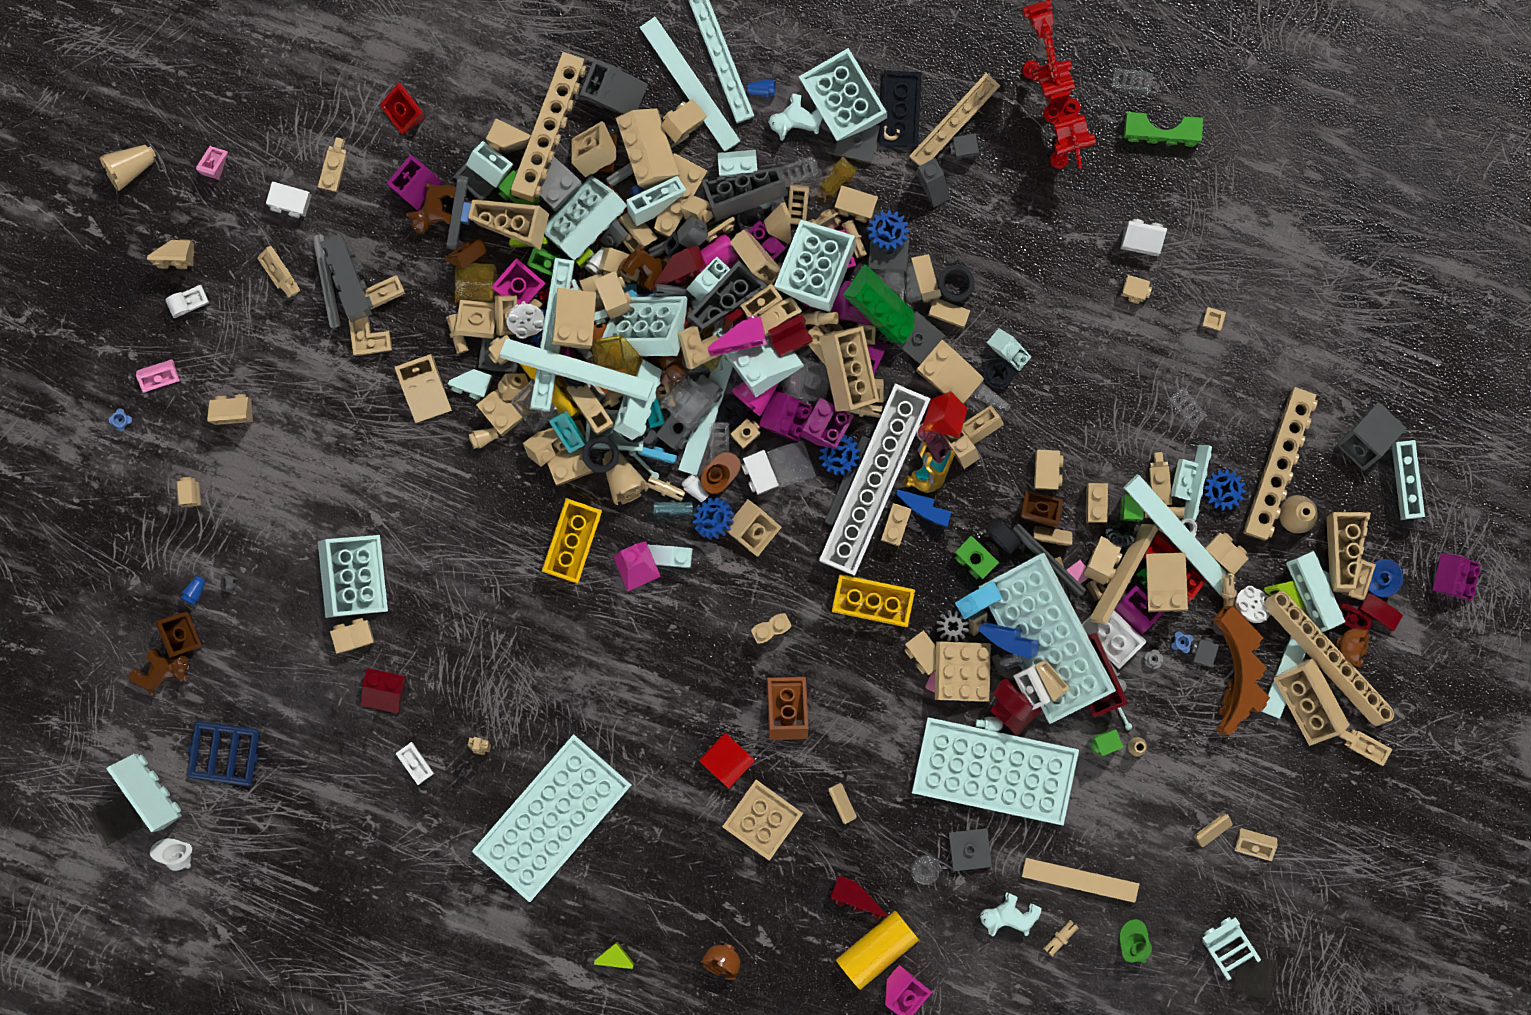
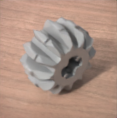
[937,610,969,642]

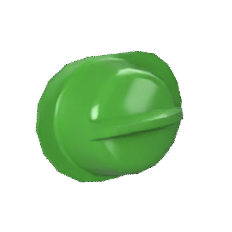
[1120,919,1152,963]

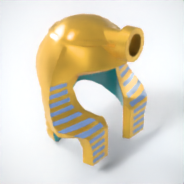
[904,441,955,493]

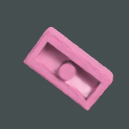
[136,360,179,393]

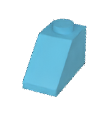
[955,581,1003,620]

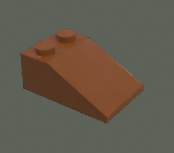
[767,677,809,740]

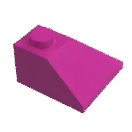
[492,258,546,305]
[613,541,661,591]
[885,965,932,1015]

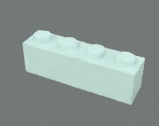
[613,359,662,440]
[1392,440,1425,520]
[1286,551,1345,632]

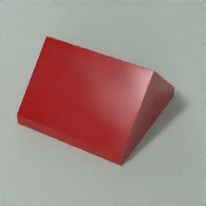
[380,83,426,135]
[922,391,967,438]

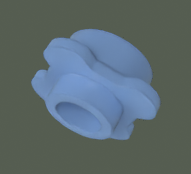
[109,409,132,431]
[1171,631,1193,653]

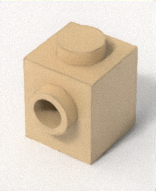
[680,195,714,224]
[1121,275,1152,304]
[488,335,510,366]
[498,374,531,401]
[730,419,761,450]

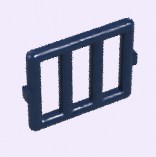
[187,721,259,786]

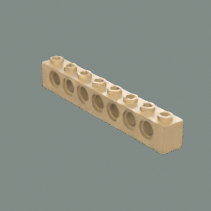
[511,52,587,202]
[1243,387,1318,540]

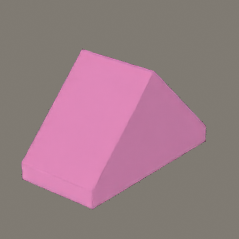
[196,146,228,180]

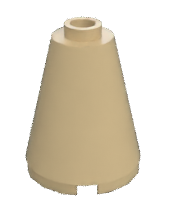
[99,145,156,191]
[603,450,649,505]
[1279,495,1318,533]

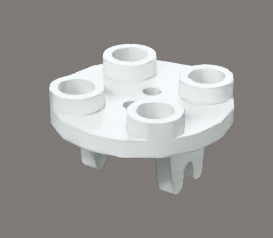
[506,301,545,339]
[1235,586,1271,623]

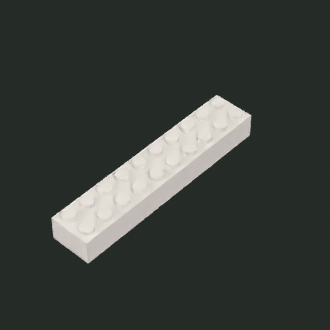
[819,384,930,576]

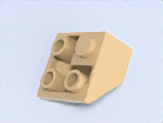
[147,240,194,269]

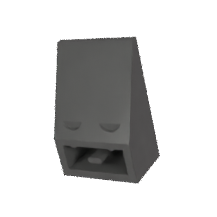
[580,59,648,115]

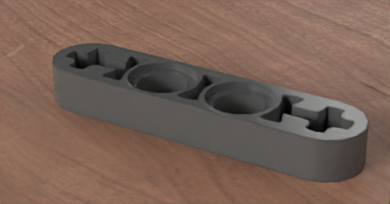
[447,175,469,250]

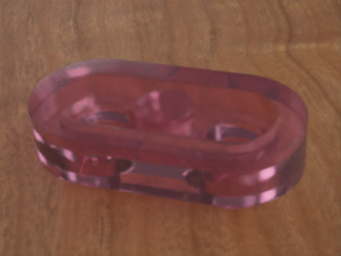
[923,431,952,463]

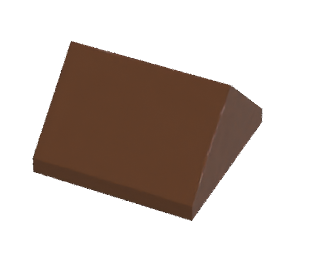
[1019,490,1063,528]
[155,611,202,658]

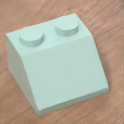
[718,150,757,178]

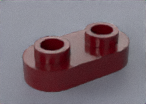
[1338,604,1371,630]

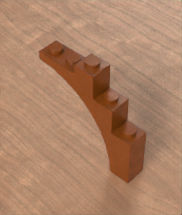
[1213,606,1270,735]

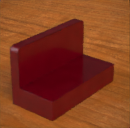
[768,314,813,357]

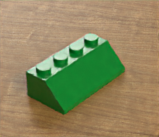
[843,264,914,344]

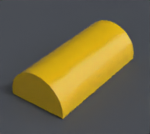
[519,363,582,420]
[541,498,602,583]
[832,574,915,628]
[836,911,920,990]

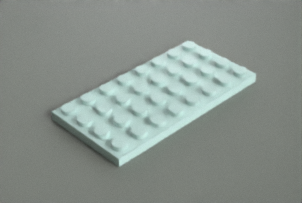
[979,553,1116,724]
[912,717,1079,825]
[472,734,631,902]

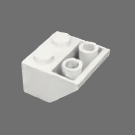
[1120,219,1167,256]

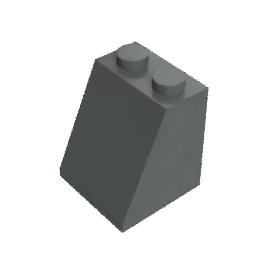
[1336,402,1406,471]

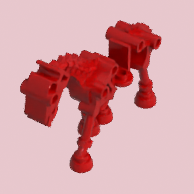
[1022,0,1096,169]

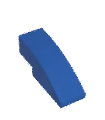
[896,490,951,527]
[979,623,1039,659]

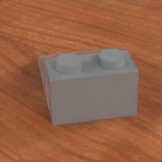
[516,146,582,212]

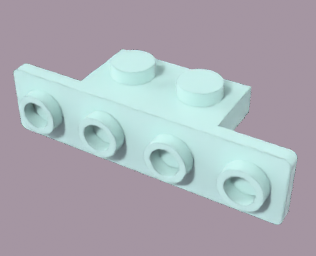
[1171,445,1212,521]

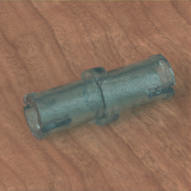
[654,500,692,516]

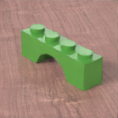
[1123,112,1203,147]

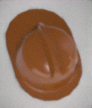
[701,452,741,493]

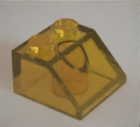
[455,263,497,303]
[591,335,643,377]

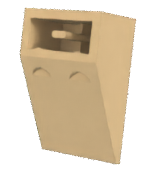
[395,354,452,423]

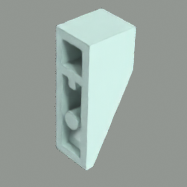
[626,176,686,226]
[648,545,693,568]

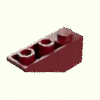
[652,246,707,290]
[830,875,887,919]

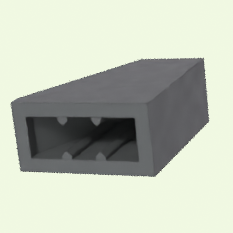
[916,158,951,208]

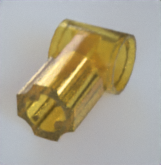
[820,157,857,197]

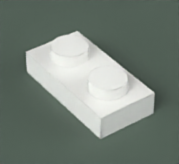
[396,742,434,785]

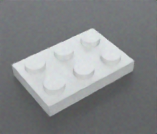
[1082,611,1147,669]

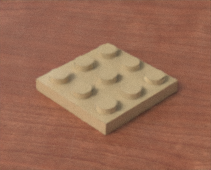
[935,642,991,701]
[722,780,803,861]

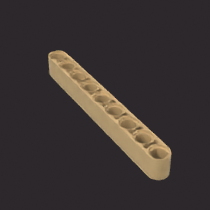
[1265,591,1394,726]

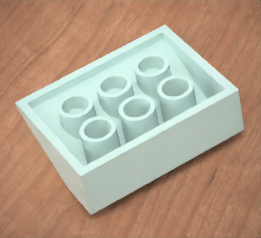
[799,48,887,141]
[544,175,627,260]
[774,220,856,312]
[601,296,687,356]
[711,316,804,397]
[318,535,388,618]
[106,754,182,832]

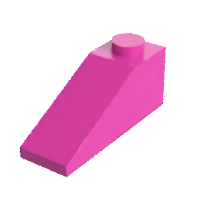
[707,316,767,357]

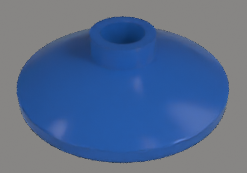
[1368,559,1403,597]

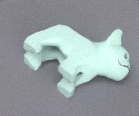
[768,93,823,141]
[980,892,1041,936]

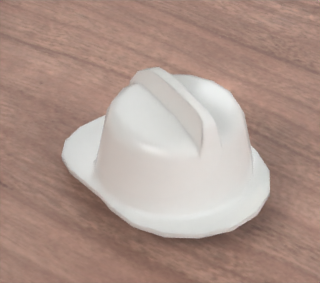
[150,838,192,871]

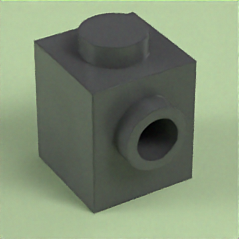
[949,133,979,160]
[677,216,708,248]
[1191,637,1219,667]

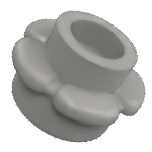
[1144,650,1163,669]

